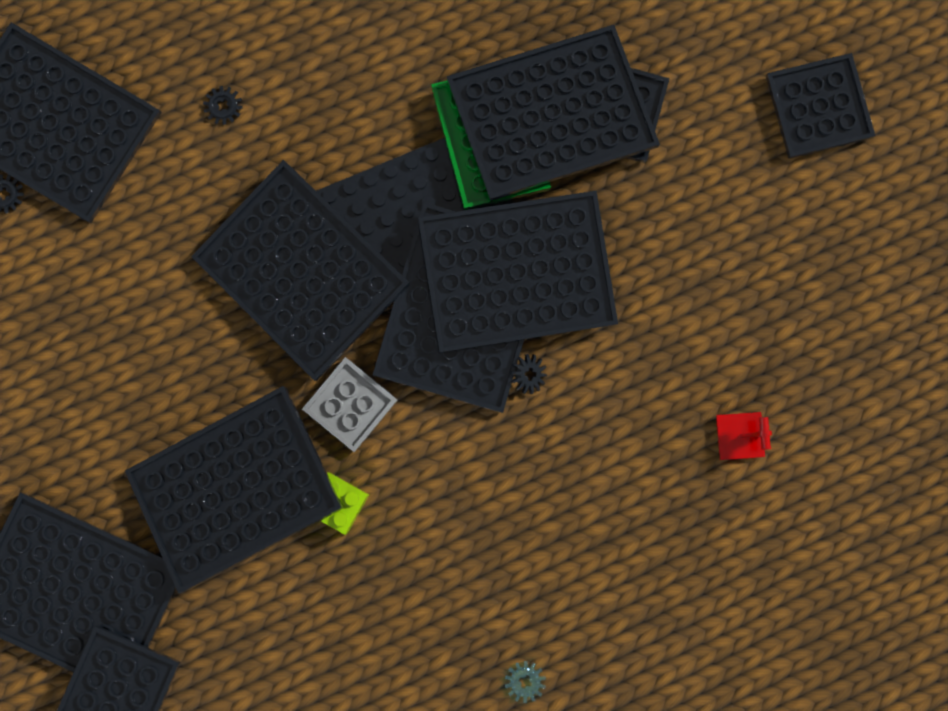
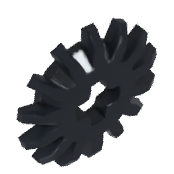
[203,86,243,125]
[0,174,24,214]
[511,354,547,394]

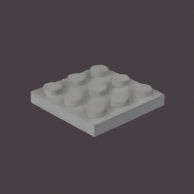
[302,357,398,452]

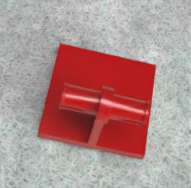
[716,412,772,460]

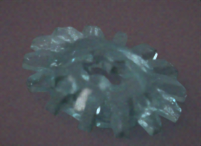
[505,661,546,703]

